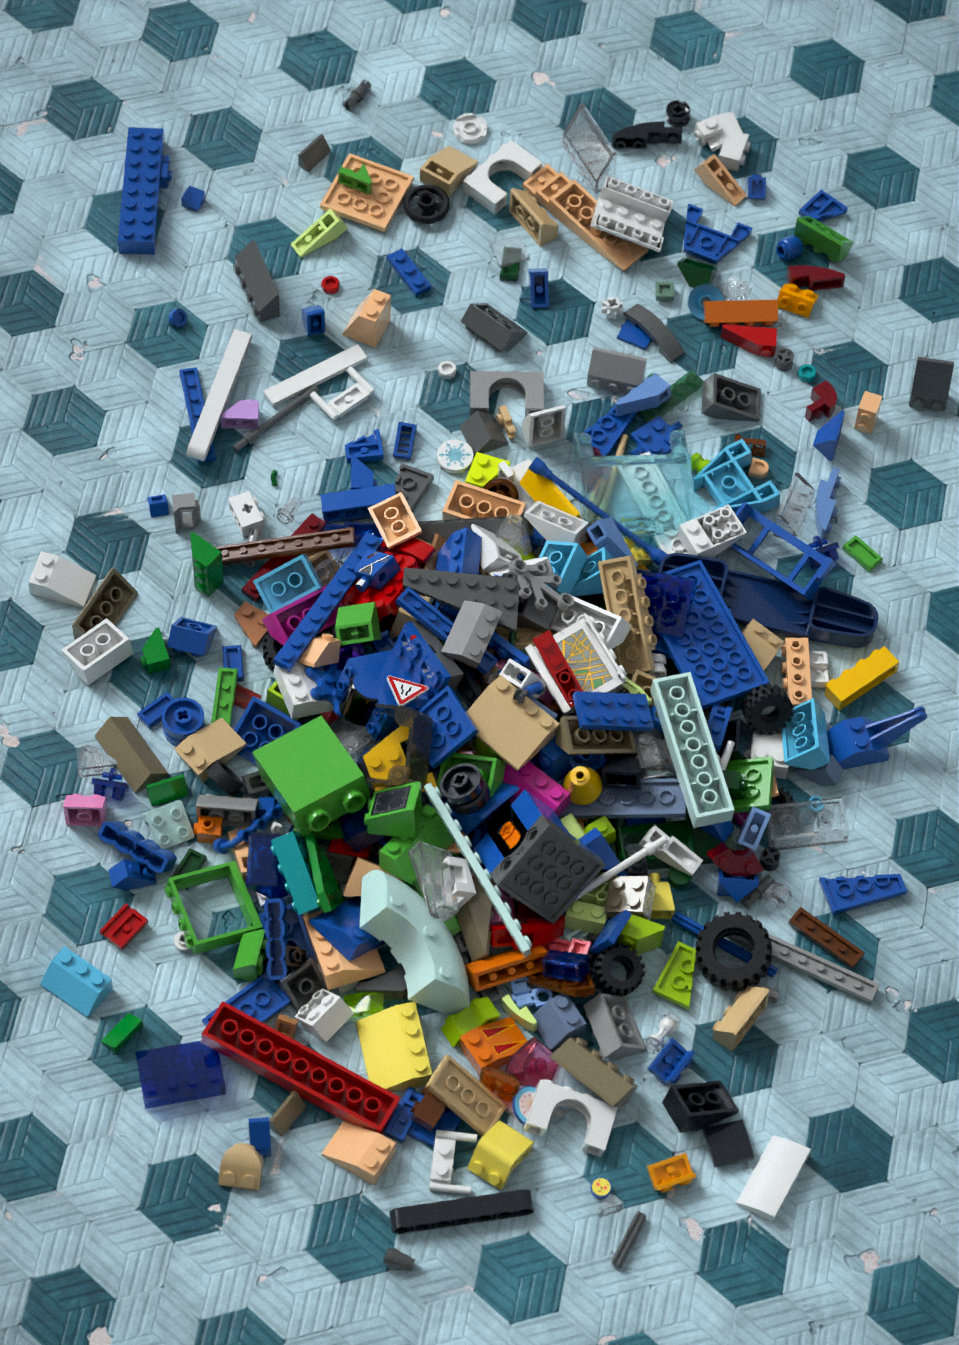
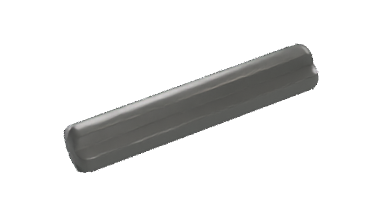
[611,1211,646,1268]

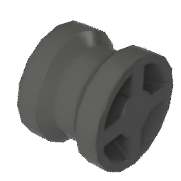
[775,348,794,371]

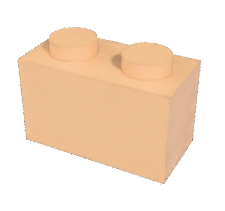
[854,391,883,434]

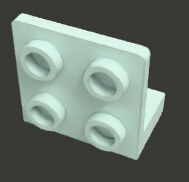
[142,800,195,849]

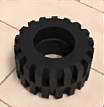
[590,944,645,997]

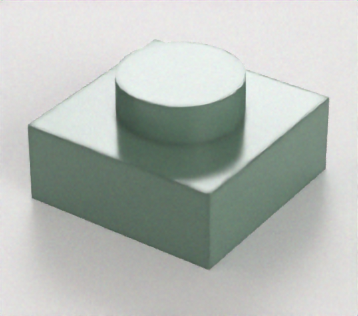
[655,282,674,301]

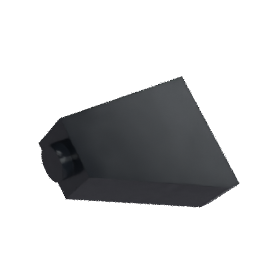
[602,754,642,790]

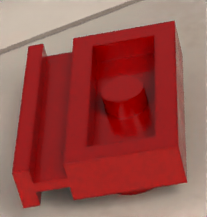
[100,903,148,951]

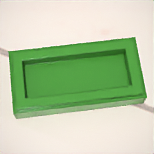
[842,535,883,572]

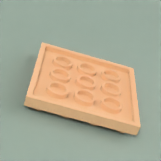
[320,153,414,232]

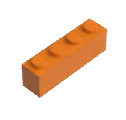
[704,300,778,327]
[465,945,550,992]

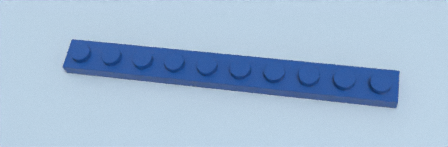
[273,532,383,672]

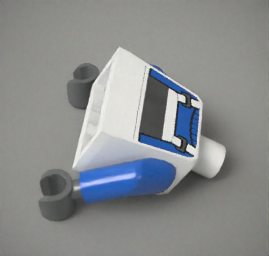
[485,659,547,704]

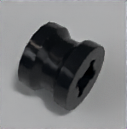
[760,847,781,871]

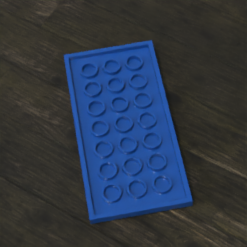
[644,560,770,709]

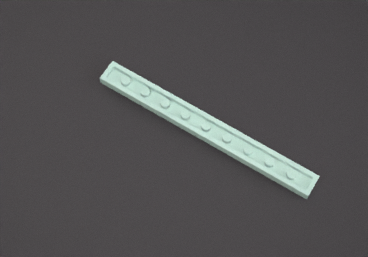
[424,782,532,958]

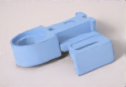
[509,976,553,1009]

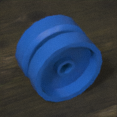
[162,698,205,747]

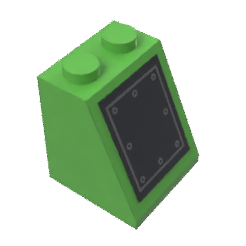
[364,782,422,838]

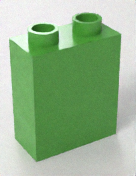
[252,716,371,837]

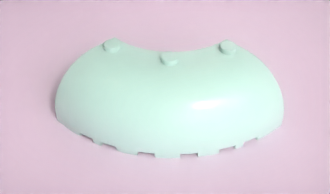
[360,870,470,1015]

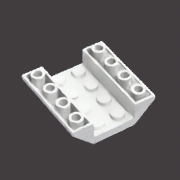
[590,176,673,252]

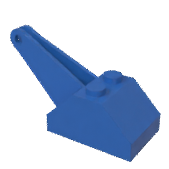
[827,707,927,770]

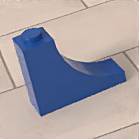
[578,827,628,876]

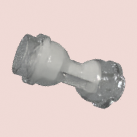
[643,1012,681,1054]

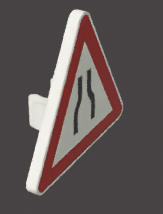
[387,676,429,707]

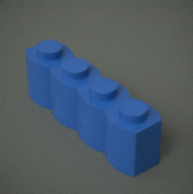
[97,820,178,873]
[264,898,290,980]

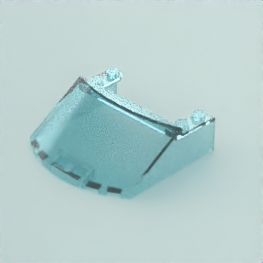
[571,430,694,537]

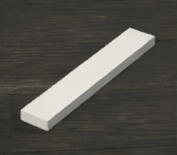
[264,344,367,407]

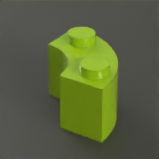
[441,997,501,1048]

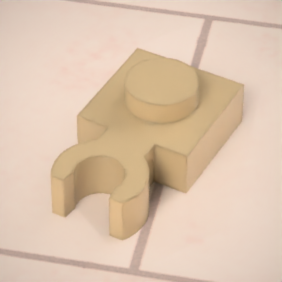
[496,405,516,440]

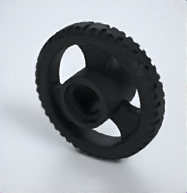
[404,184,450,224]

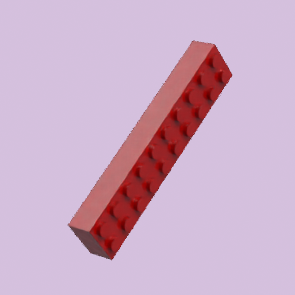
[201,1001,401,1135]

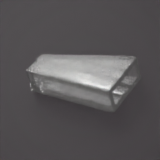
[408,841,459,922]

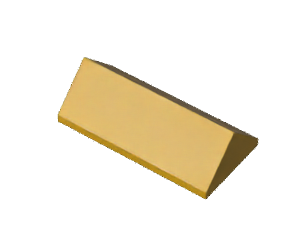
[519,469,581,519]

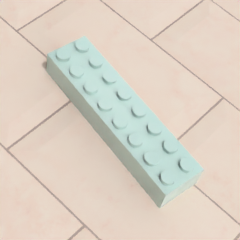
[650,672,734,828]

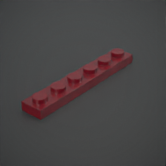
[242,513,327,602]

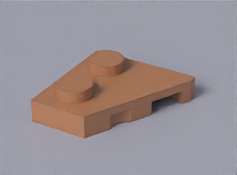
[234,601,269,649]

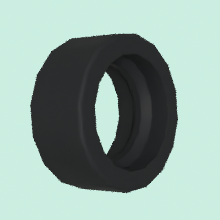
[207,760,244,796]

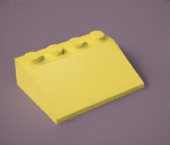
[356,1002,432,1092]

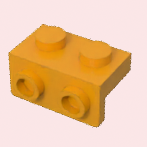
[777,283,819,318]
[646,1153,696,1193]

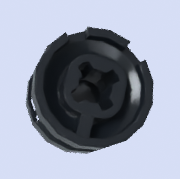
[666,100,690,127]

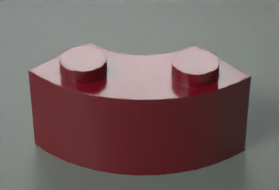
[706,842,764,876]

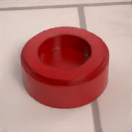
[321,276,340,294]

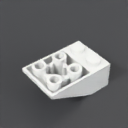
[678,504,747,558]
[471,524,522,573]

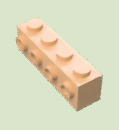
[780,638,812,707]

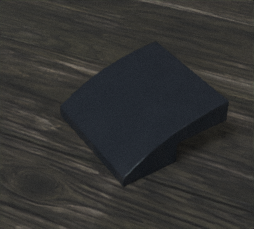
[703,1119,754,1167]

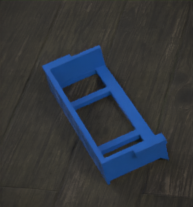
[729,501,837,601]

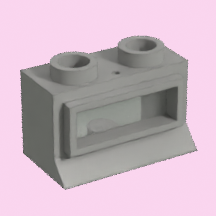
[172,493,201,532]

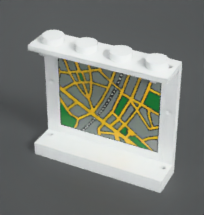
[525,613,627,716]

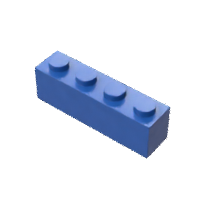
[321,483,397,523]

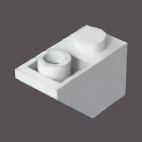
[719,134,751,172]

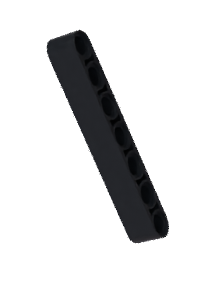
[389,1189,534,1234]

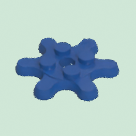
[305,663,366,718]

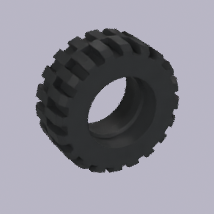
[696,912,772,992]

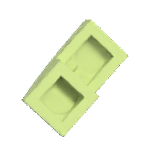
[501,994,537,1032]

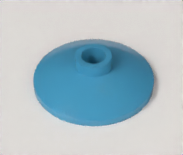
[688,284,724,320]

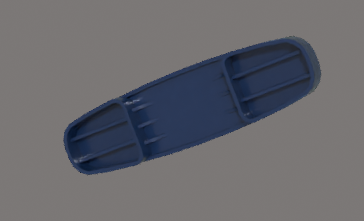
[658,553,878,648]

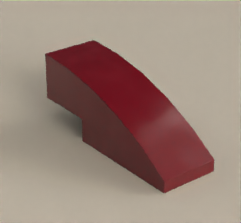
[786,265,845,291]

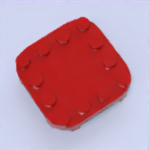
[341,550,422,622]

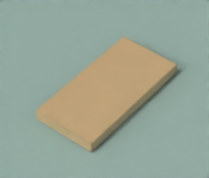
[425,1054,507,1137]

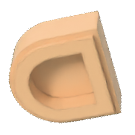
[748,458,769,479]

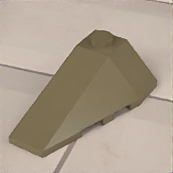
[455,876,496,962]

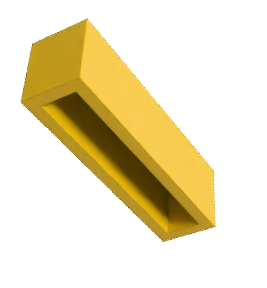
[824,646,899,711]

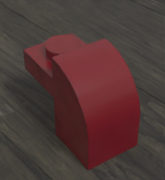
[805,380,837,422]

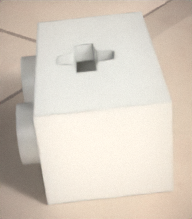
[228,491,266,537]

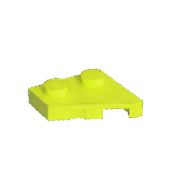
[465,452,510,489]

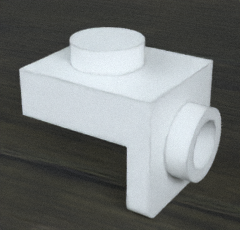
[694,116,722,146]

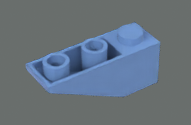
[615,373,671,416]
[586,517,638,567]

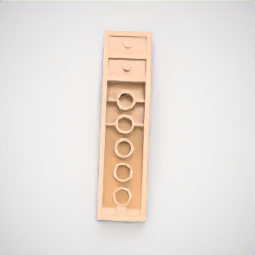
[522,164,649,271]

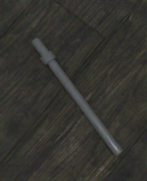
[232,385,319,452]

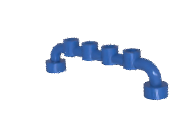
[213,804,283,854]

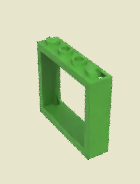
[164,861,263,955]

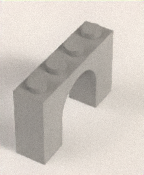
[470,370,544,417]

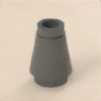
[383,1248,415,1271]

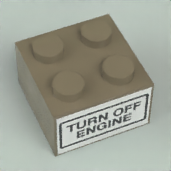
[604,876,656,920]

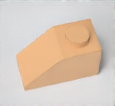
[299,634,341,667]

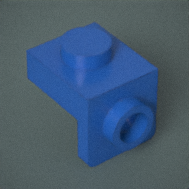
[372,630,395,653]

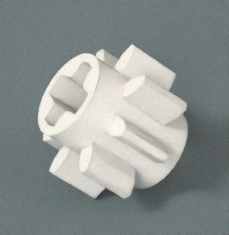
[601,297,623,319]

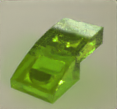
[343,992,384,1017]

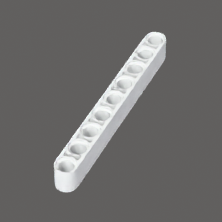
[186,329,252,461]

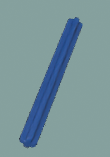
[671,912,778,977]

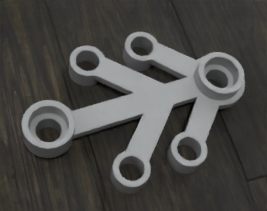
[508,559,574,611]

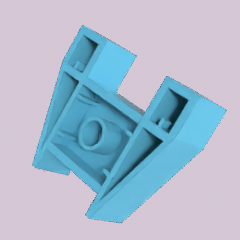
[693,439,780,514]

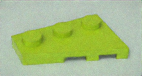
[652,941,696,1010]

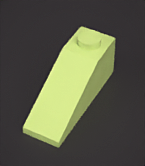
[291,209,348,257]

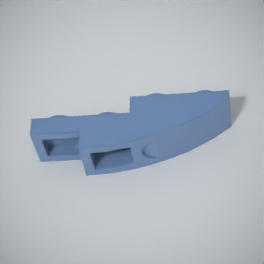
[815,467,842,540]

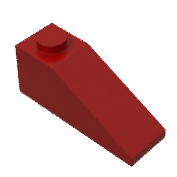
[721,324,777,357]

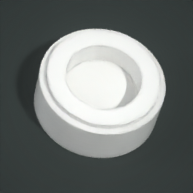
[438,361,456,380]

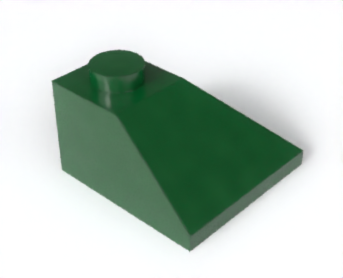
[677,257,718,288]

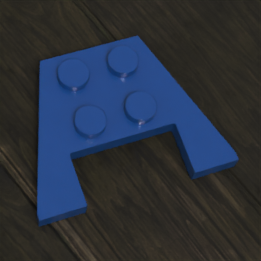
[683,204,752,265]

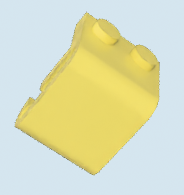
[467,1120,535,1190]

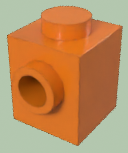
[193,816,223,843]

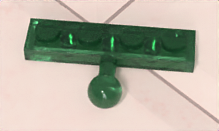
[638,370,704,423]

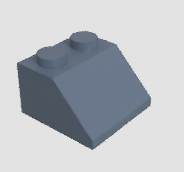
[533,993,586,1052]

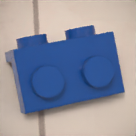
[647,1038,695,1085]

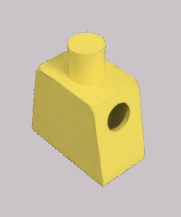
[648,873,675,919]

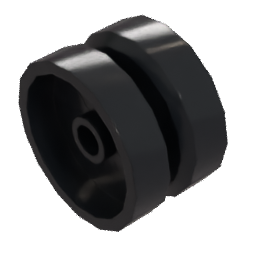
[440,763,491,815]

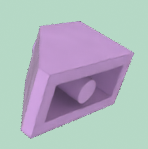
[221,399,259,429]

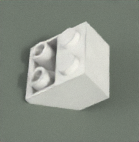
[294,988,354,1042]

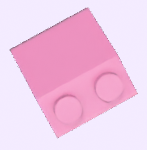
[63,794,107,826]

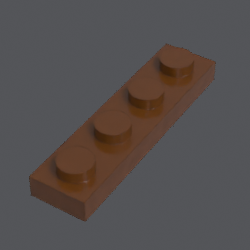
[788,907,865,970]

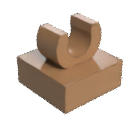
[275,1014,299,1039]

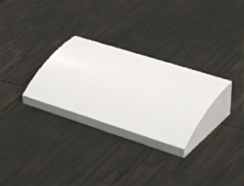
[736,1136,811,1223]

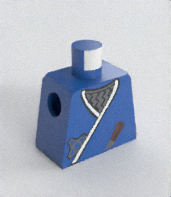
[354,549,401,592]

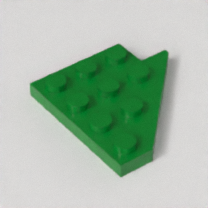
[305,832,345,913]

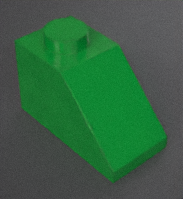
[140,627,170,674]

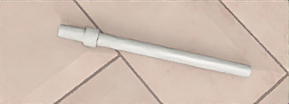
[575,835,668,901]

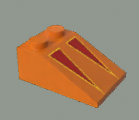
[459,1017,532,1078]

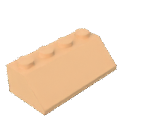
[442,480,526,542]

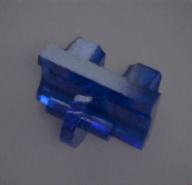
[802,535,839,569]
[92,768,130,801]

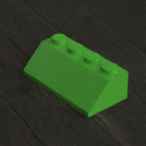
[379,805,455,885]

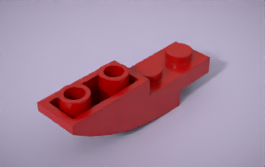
[532,630,583,708]
[490,916,565,950]

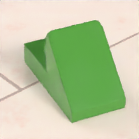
[338,163,372,195]

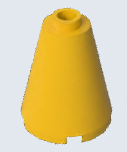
[563,766,602,806]

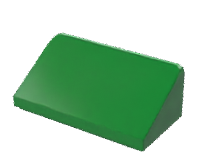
[146,774,188,806]
[101,1013,143,1054]

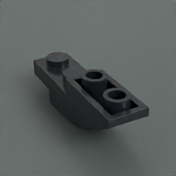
[611,121,682,149]

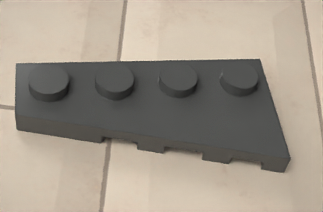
[395,463,434,512]

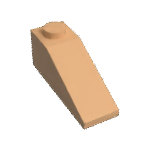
[694,154,747,206]

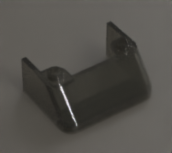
[366,703,433,791]

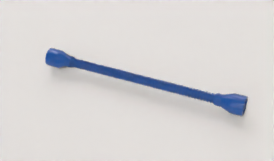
[528,457,668,567]

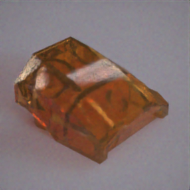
[479,1066,521,1102]

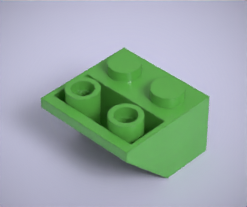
[335,602,381,646]
[233,929,268,982]

